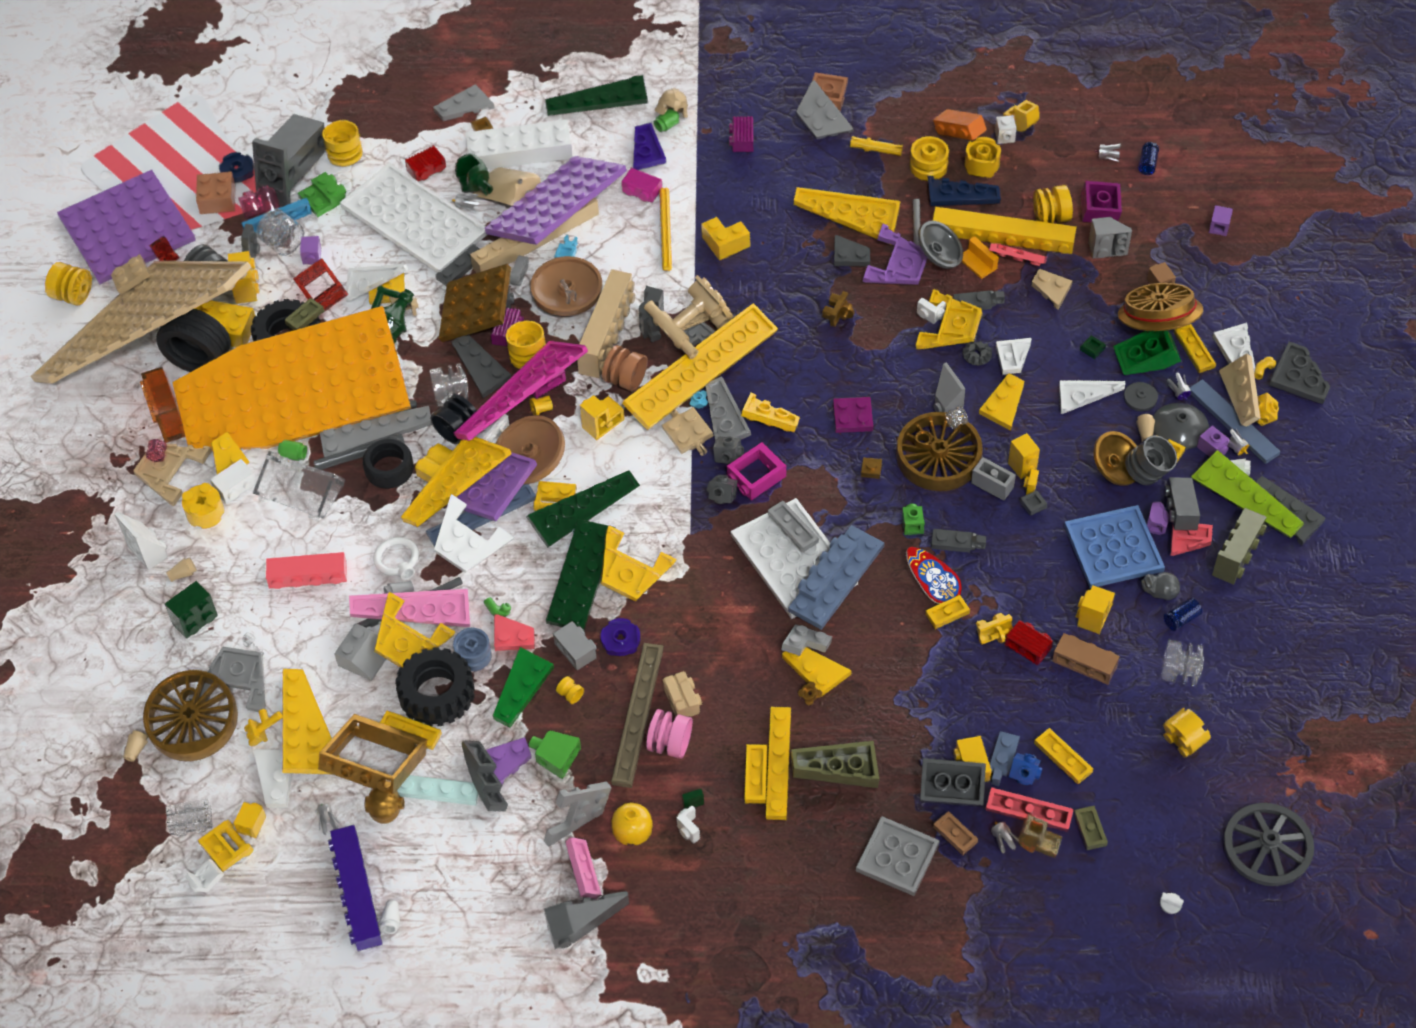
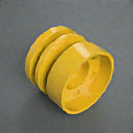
[322,120,363,166]
[1033,185,1073,223]
[45,262,92,306]
[506,321,546,369]

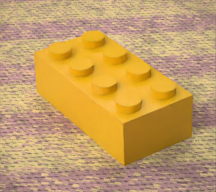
[194,300,255,347]

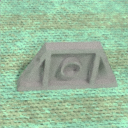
[796,80,854,139]

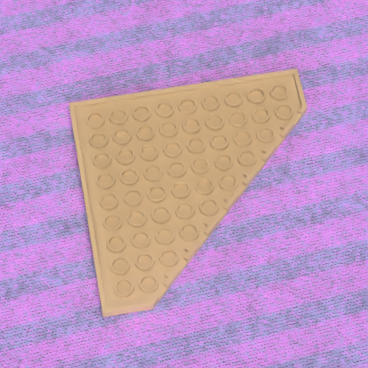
[30,261,252,383]

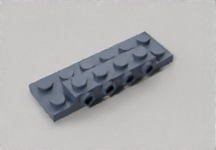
[788,525,884,630]

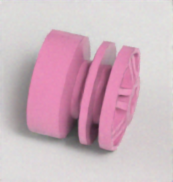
[646,709,693,759]

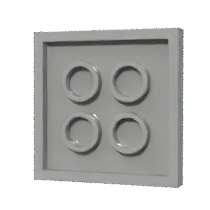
[856,817,940,896]

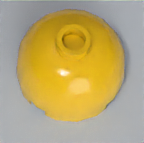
[611,803,653,845]

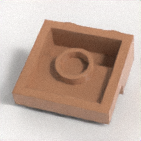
[813,73,848,111]

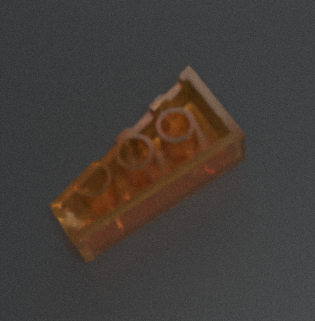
[140,367,186,443]

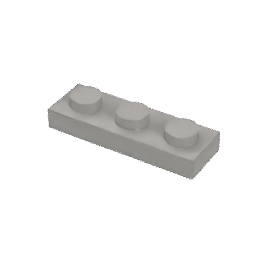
[768,501,819,552]

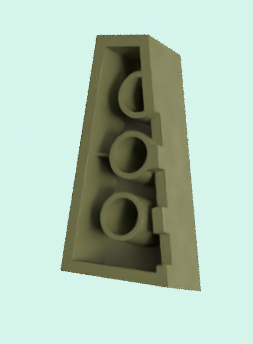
[1212,508,1267,585]

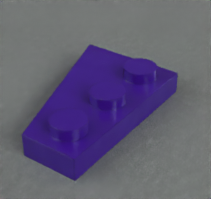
[633,123,666,170]

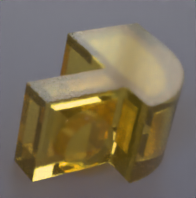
[1018,815,1062,858]

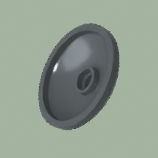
[918,221,963,269]
[1153,403,1209,450]

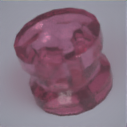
[146,439,167,462]

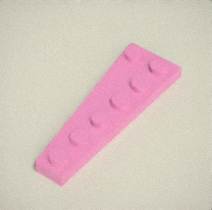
[349,589,470,627]

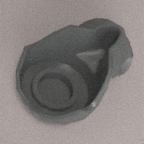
[1141,572,1180,600]

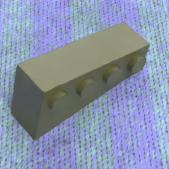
[791,741,879,788]

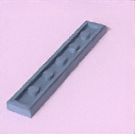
[1190,379,1280,464]
[426,484,536,547]

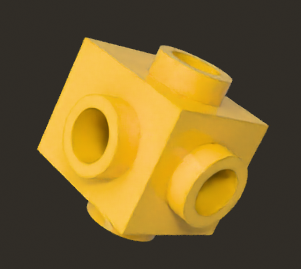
[1256,393,1279,426]

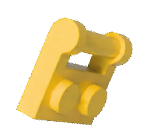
[534,481,577,511]
[198,820,253,872]

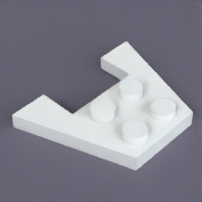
[434,494,515,573]

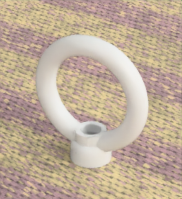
[373,537,419,580]

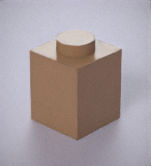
[1147,262,1176,284]

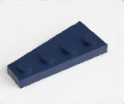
[927,176,1001,206]

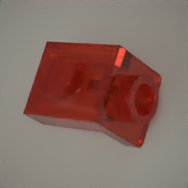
[149,236,180,261]

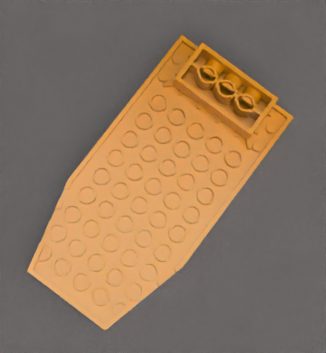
[172,306,411,450]

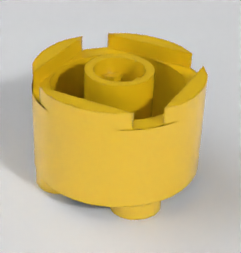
[965,137,1001,178]
[182,483,224,529]
[1163,708,1211,757]

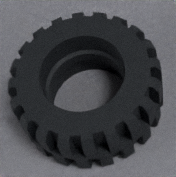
[251,299,320,342]
[395,647,475,727]

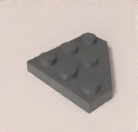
[1270,341,1330,404]

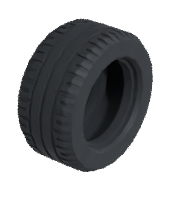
[156,309,231,372]

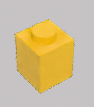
[233,802,266,838]

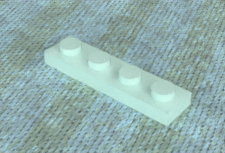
[397,775,479,806]

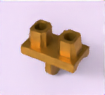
[822,291,855,327]

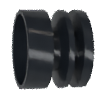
[430,394,477,444]

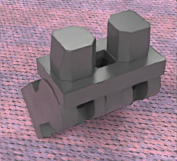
[639,286,664,342]

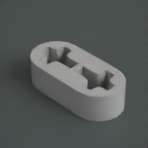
[510,255,529,286]

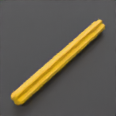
[660,187,672,271]

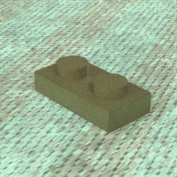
[285,298,324,330]
[1074,806,1108,850]

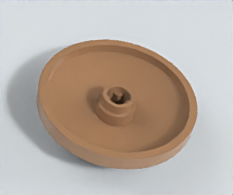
[530,256,603,316]
[496,415,565,485]

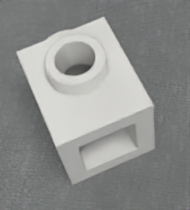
[995,115,1016,144]

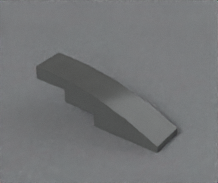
[461,741,508,811]

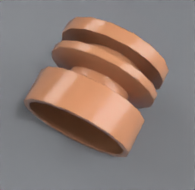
[602,345,648,392]

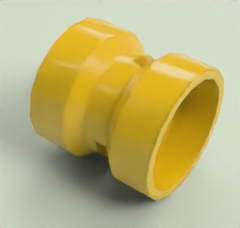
[556,676,584,704]

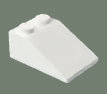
[115,512,168,570]

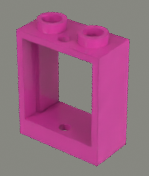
[727,442,786,501]

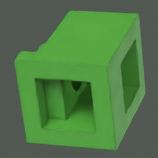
[902,504,925,535]

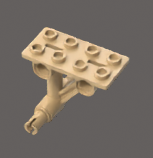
[644,275,734,359]

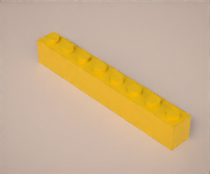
[933,207,1076,254]

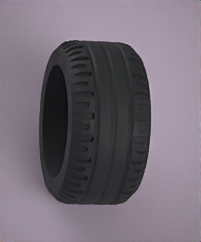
[362,439,414,489]

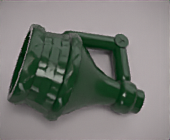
[371,286,414,344]

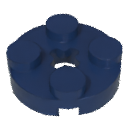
[219,152,254,183]

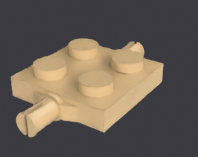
[662,407,713,456]

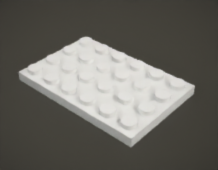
[731,498,858,619]

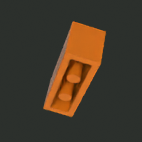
[933,109,987,141]

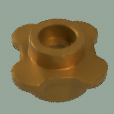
[798,682,822,706]

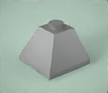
[934,362,965,415]

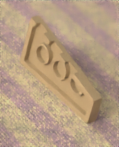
[1219,354,1261,427]

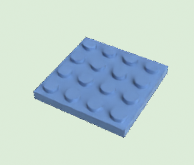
[1064,505,1165,589]

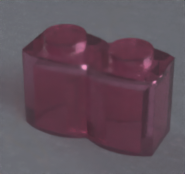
[238,185,280,218]

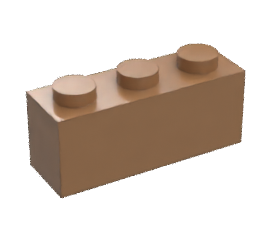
[1052,633,1120,685]

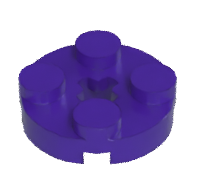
[601,618,641,656]

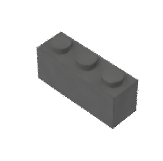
[1164,477,1200,530]

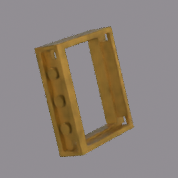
[318,714,427,795]

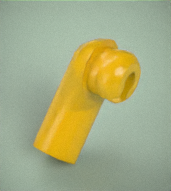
[1254,357,1276,380]

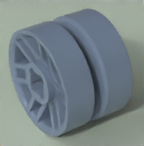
[453,628,492,671]

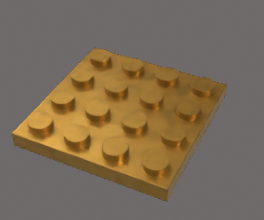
[438,264,511,342]

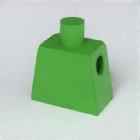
[529,731,581,779]

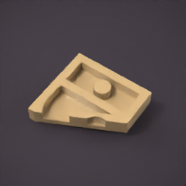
[1032,269,1072,309]

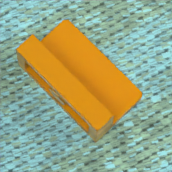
[961,236,999,279]

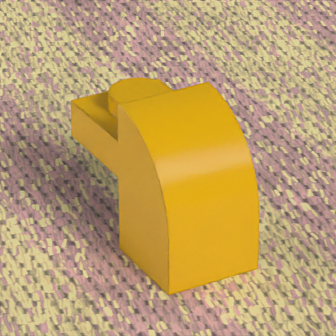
[1003,100,1039,132]

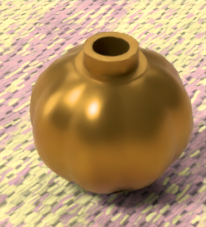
[365,788,405,824]

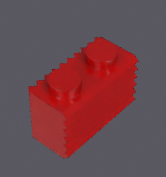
[405,145,446,182]
[1005,620,1053,665]

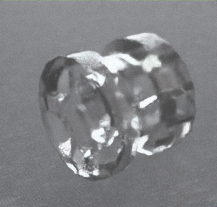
[946,406,968,429]

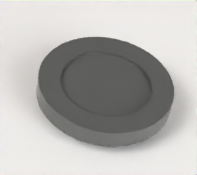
[1124,382,1158,412]

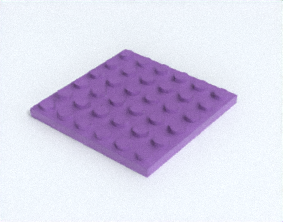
[57,169,196,285]

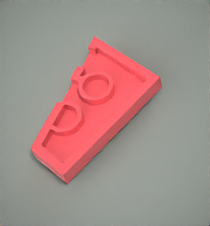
[989,243,1047,266]

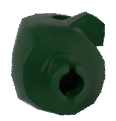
[455,153,493,195]

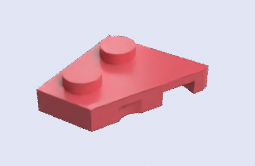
[1171,524,1213,556]
[494,614,535,651]

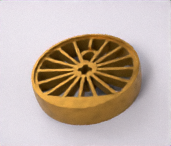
[896,412,983,491]
[143,670,238,761]

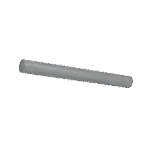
[913,199,920,246]

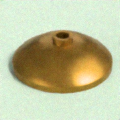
[1093,431,1137,486]

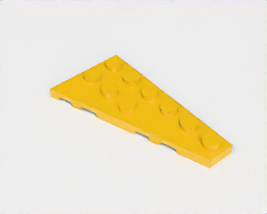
[794,187,900,245]
[401,437,512,527]
[282,669,339,774]

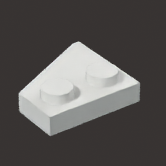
[996,338,1031,375]

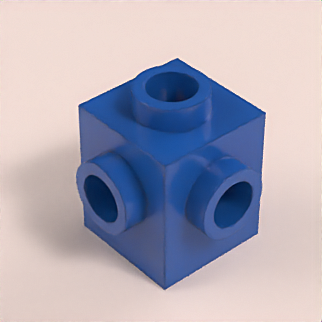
[1009,753,1043,785]

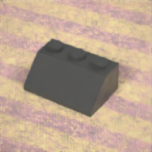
[920,758,986,807]

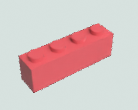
[266,552,347,589]
[986,787,1074,832]

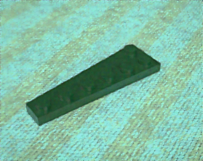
[545,75,648,116]
[526,470,640,548]

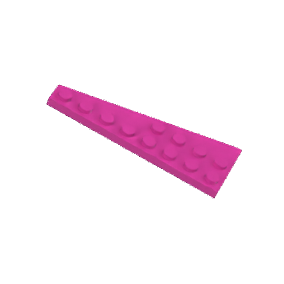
[454,341,588,441]

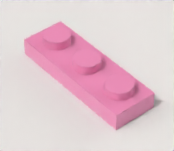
[565,837,602,899]

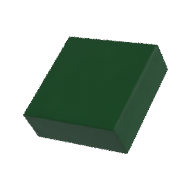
[1080,335,1106,359]
[682,789,704,809]

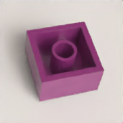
[1081,181,1122,223]

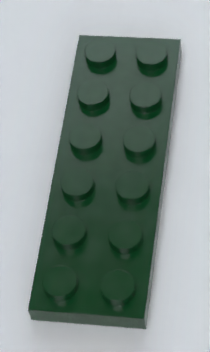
[546,519,616,631]

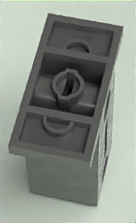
[252,114,326,207]

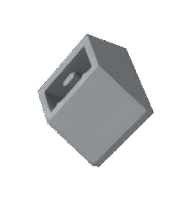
[1088,217,1132,258]

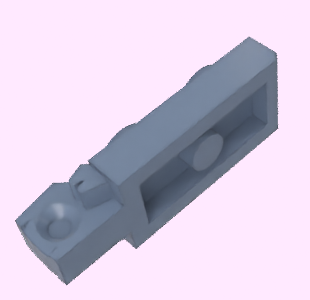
[990,731,1020,786]

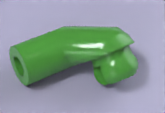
[484,597,511,617]

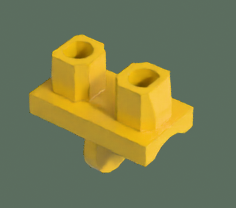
[976,613,1013,645]

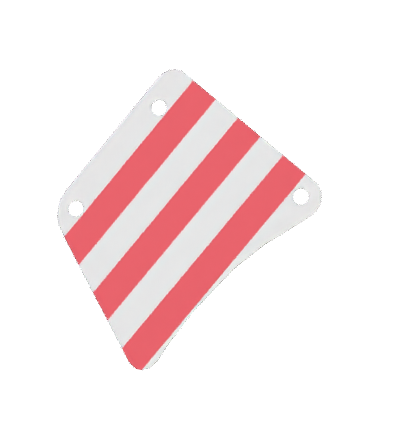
[81,95,271,230]

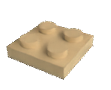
[111,254,151,295]

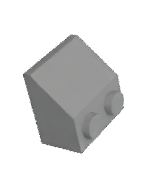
[334,623,386,681]

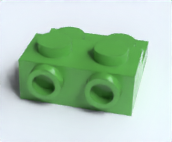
[298,172,346,217]

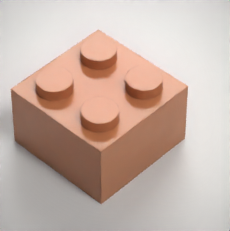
[196,172,236,214]

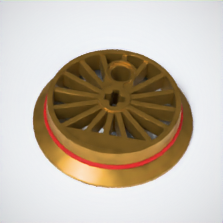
[1118,283,1203,331]

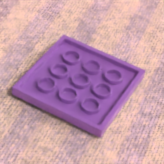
[447,452,537,521]

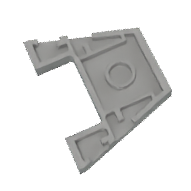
[189,647,266,712]
[544,782,611,847]

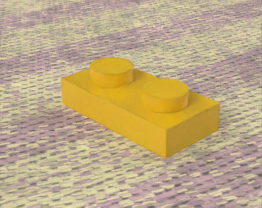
[925,595,970,629]

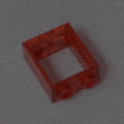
[293,258,349,312]

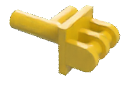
[244,709,283,746]

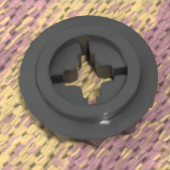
[963,340,992,365]

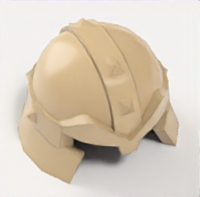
[655,88,689,118]

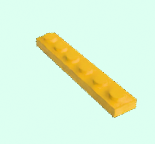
[766,707,791,820]

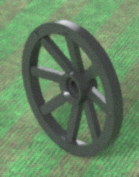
[1223,803,1314,886]

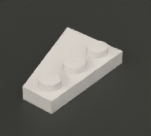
[1213,323,1255,372]
[253,749,292,808]

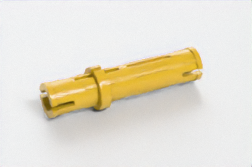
[850,136,903,156]

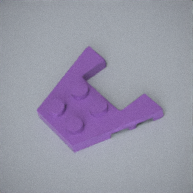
[862,224,927,285]

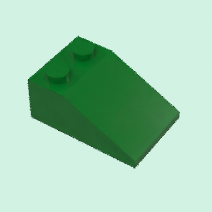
[1113,330,1181,375]

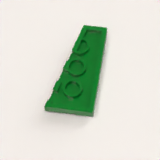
[493,647,554,728]

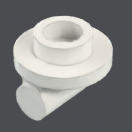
[1160,892,1184,914]

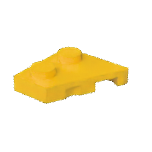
[211,432,249,474]

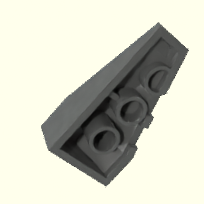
[544,891,629,949]

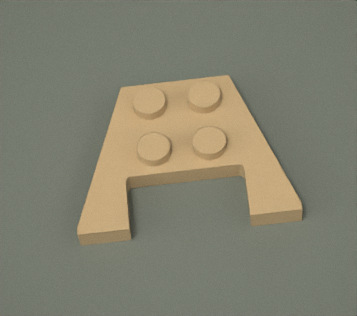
[133,443,212,506]

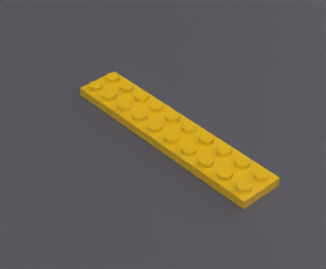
[622,303,778,430]

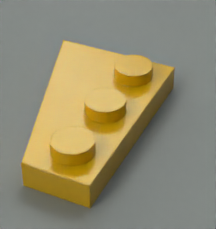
[979,373,1025,431]
[741,393,800,433]
[782,647,852,696]

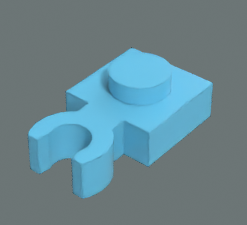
[554,235,578,258]

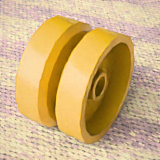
[910,136,949,181]

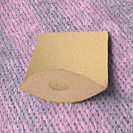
[473,167,541,206]

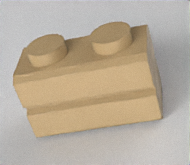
[663,671,702,717]

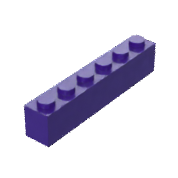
[328,825,383,951]

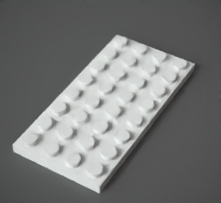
[340,163,488,273]

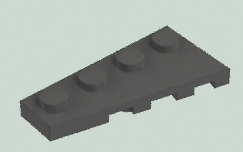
[452,335,511,398]
[1256,476,1325,546]

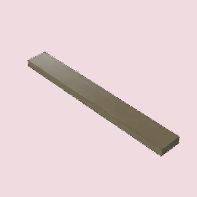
[611,643,664,788]

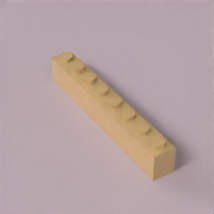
[470,197,599,273]

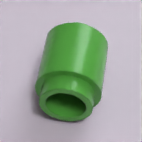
[654,108,680,132]
[278,440,307,461]

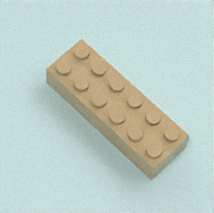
[577,269,636,379]

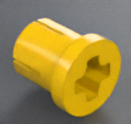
[529,396,553,415]

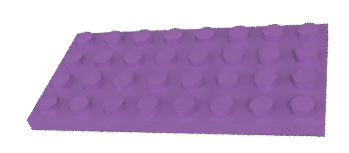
[484,156,627,245]

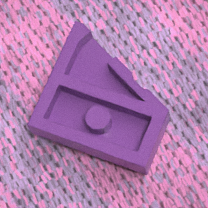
[486,737,532,784]

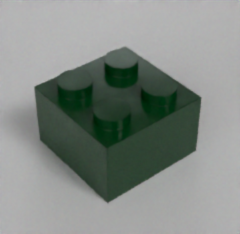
[164,581,218,639]

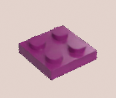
[833,397,873,433]

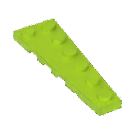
[1191,450,1304,538]

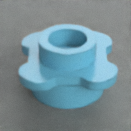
[690,391,708,409]

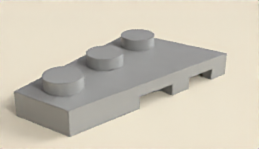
[433,84,495,121]

